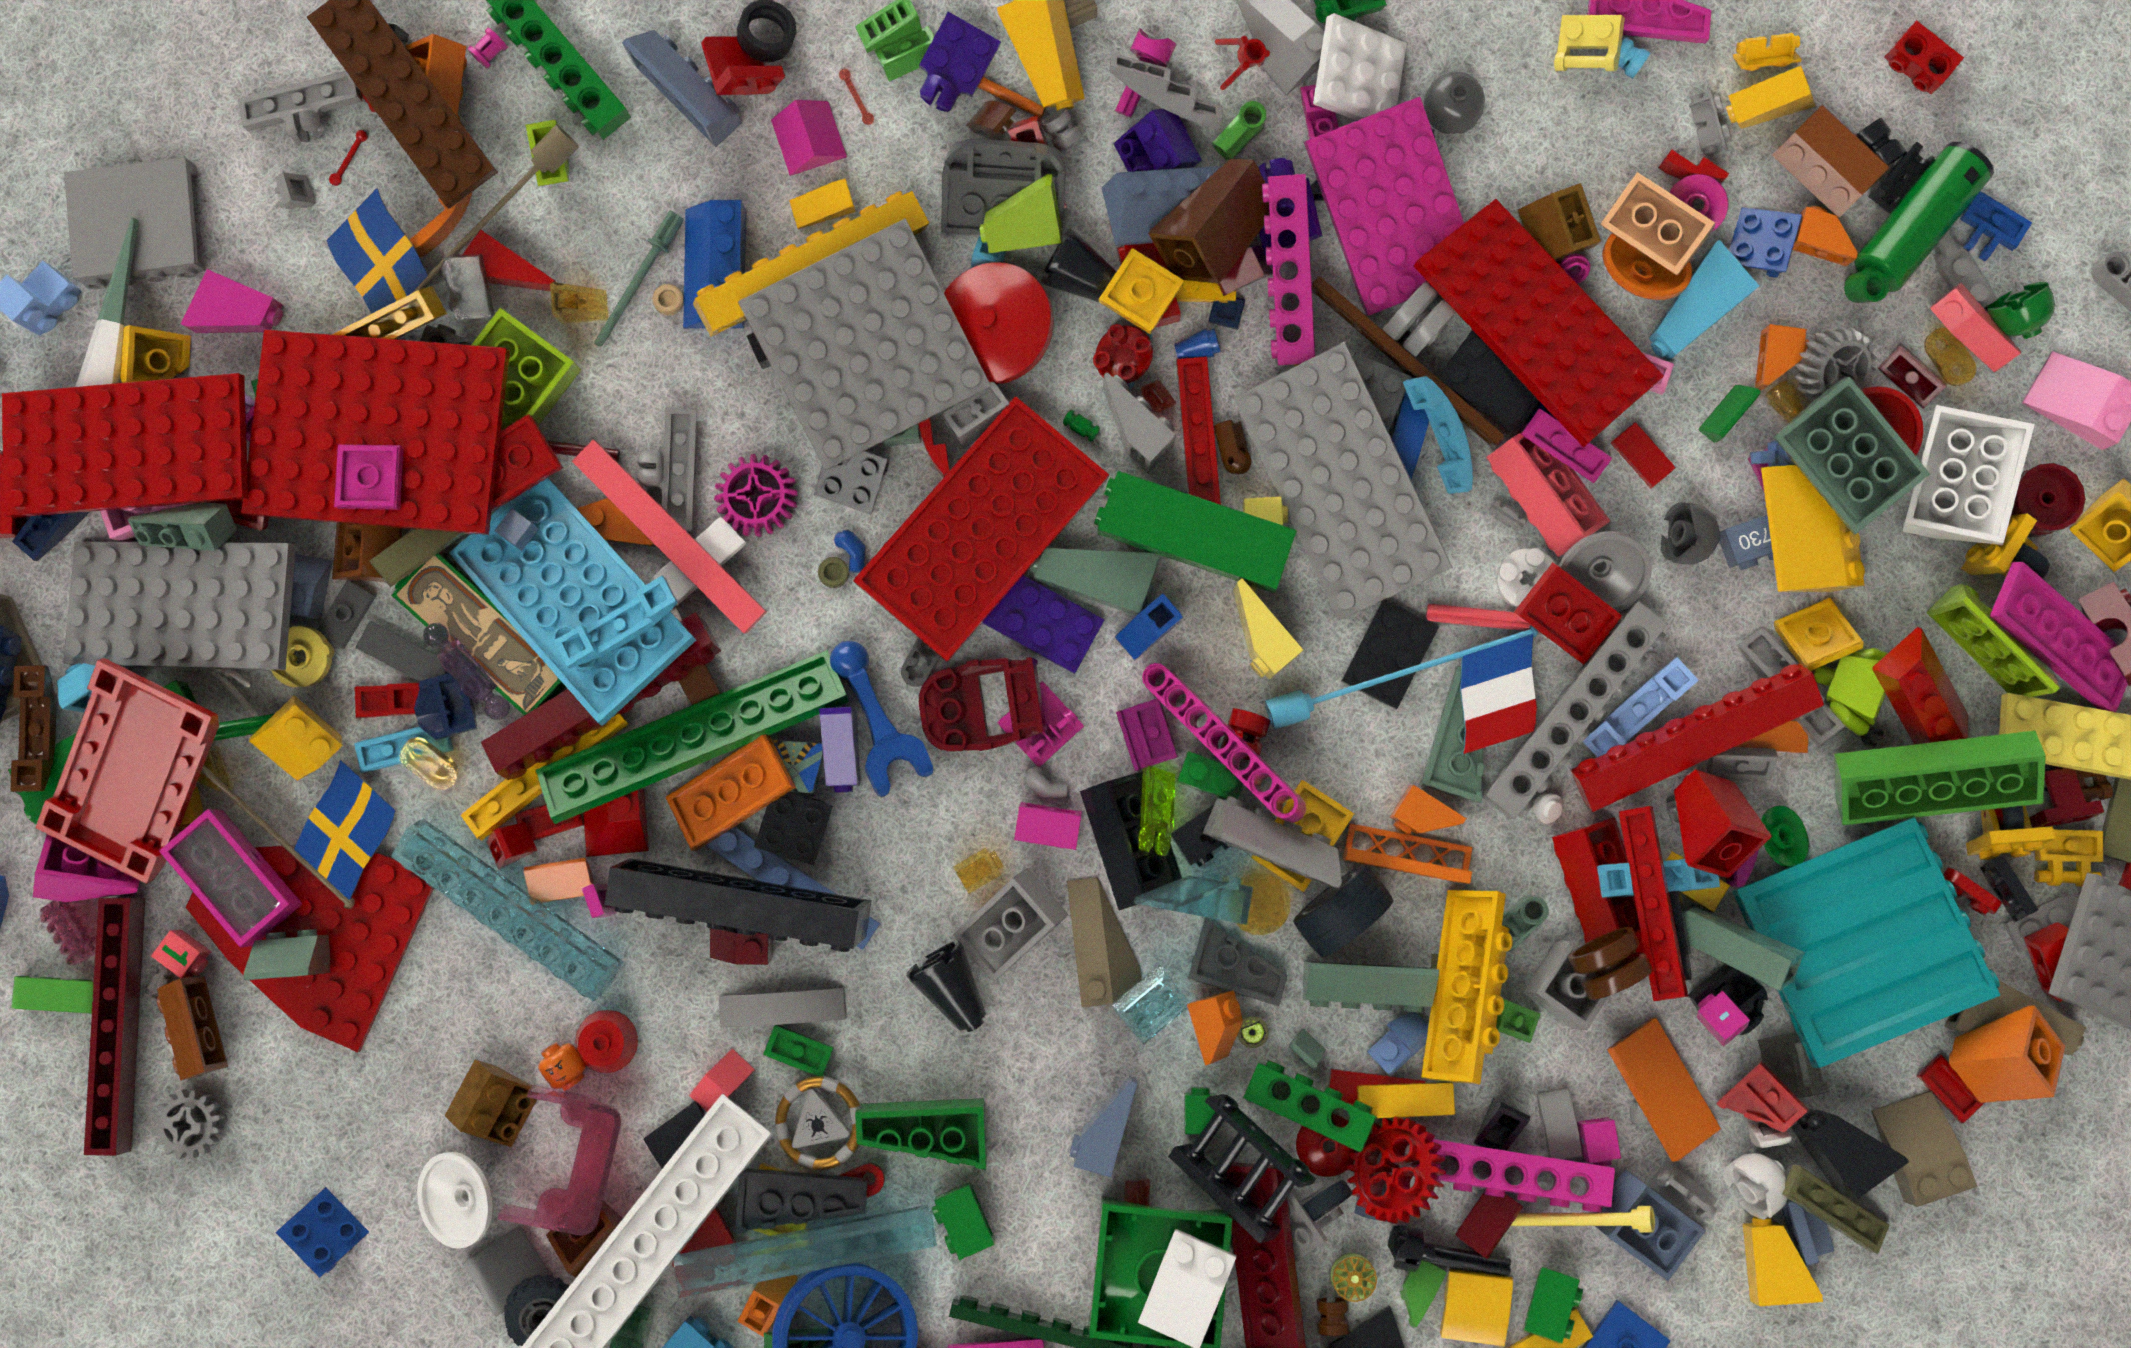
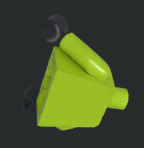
[1814,648,1888,747]

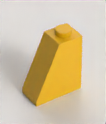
[1726,65,1816,129]
[1743,1217,1823,1306]

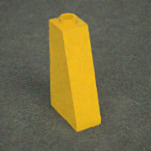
[997,0,1085,111]

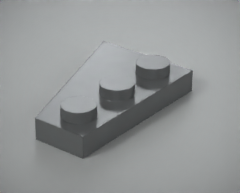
[1188,918,1288,1006]

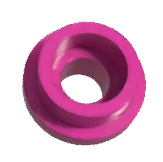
[1560,254,1590,284]

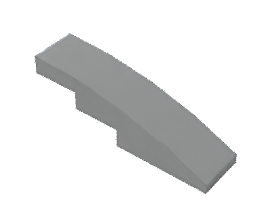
[1109,53,1222,130]
[1738,627,1845,748]

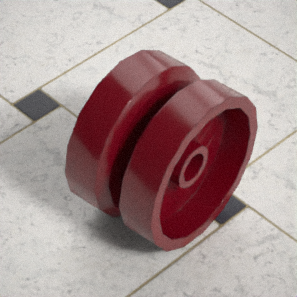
[2011,463,2086,538]

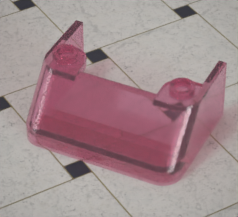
[497,1085,622,1235]

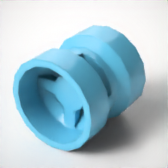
[1618,37,1651,79]

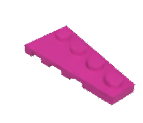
[1587,0,1712,44]

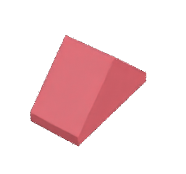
[689,1048,755,1112]

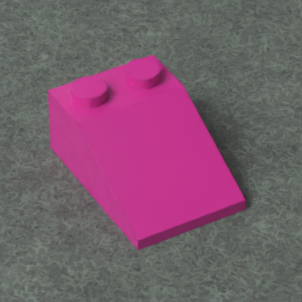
[33,834,140,902]

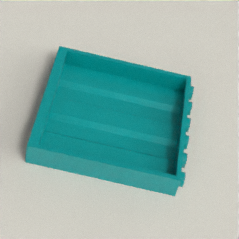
[1732,817,2001,1068]

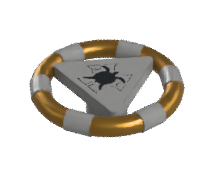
[775,1076,864,1170]

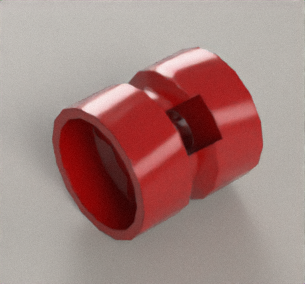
[1220,708,1271,761]

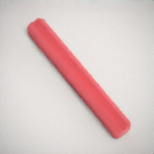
[1426,604,1540,633]

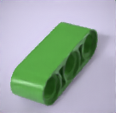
[11,976,94,1013]

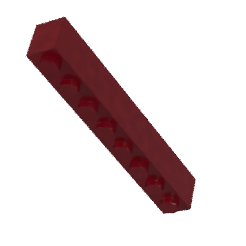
[481,612,722,780]
[84,898,145,1156]

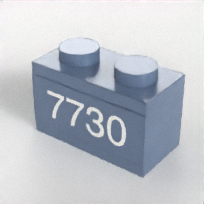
[1719,515,1774,570]

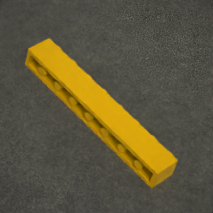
[693,191,929,337]

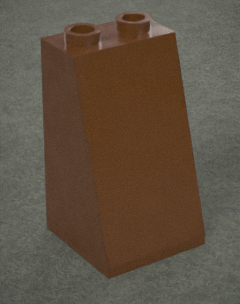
[1148,159,1278,284]

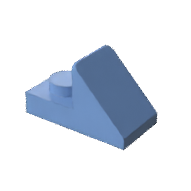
[1367,1012,1428,1077]

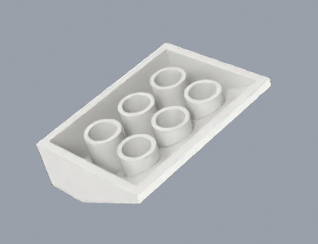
[1903,405,2035,545]

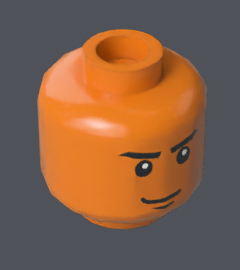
[538,1042,586,1091]

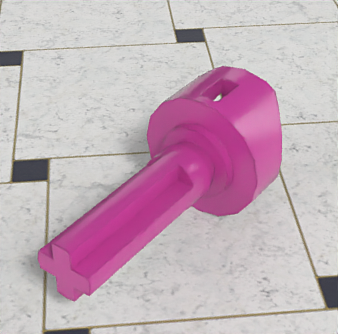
[1115,28,1176,118]

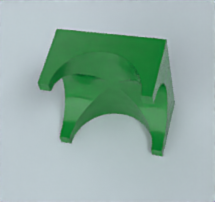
[1088,1196,1233,1348]

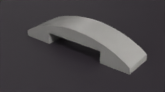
[719,988,846,1028]

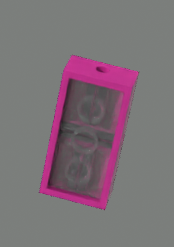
[159,809,302,947]

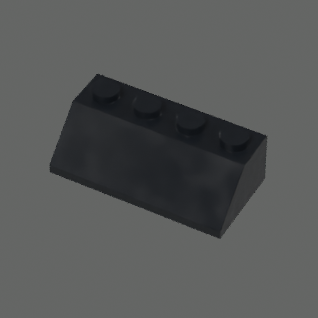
[1080,770,1185,911]

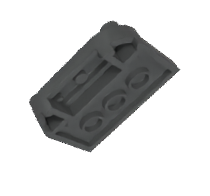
[941,139,1066,236]

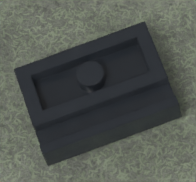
[1980,854,2039,923]

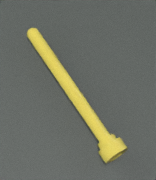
[1511,1206,1655,1233]

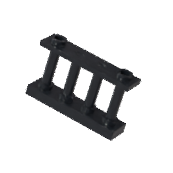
[1168,1094,1316,1244]

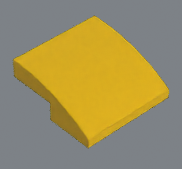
[1440,1268,1513,1346]

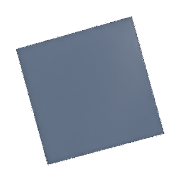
[494,508,539,551]

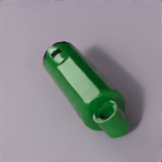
[1844,142,1994,303]

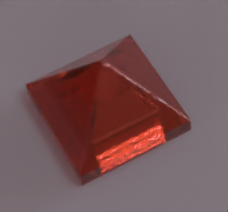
[1141,380,1177,412]

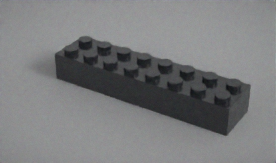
[605,858,872,952]

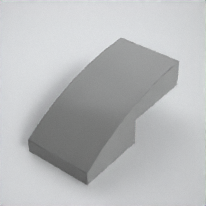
[1537,1088,1582,1160]

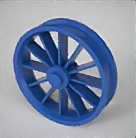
[772,1262,918,1348]

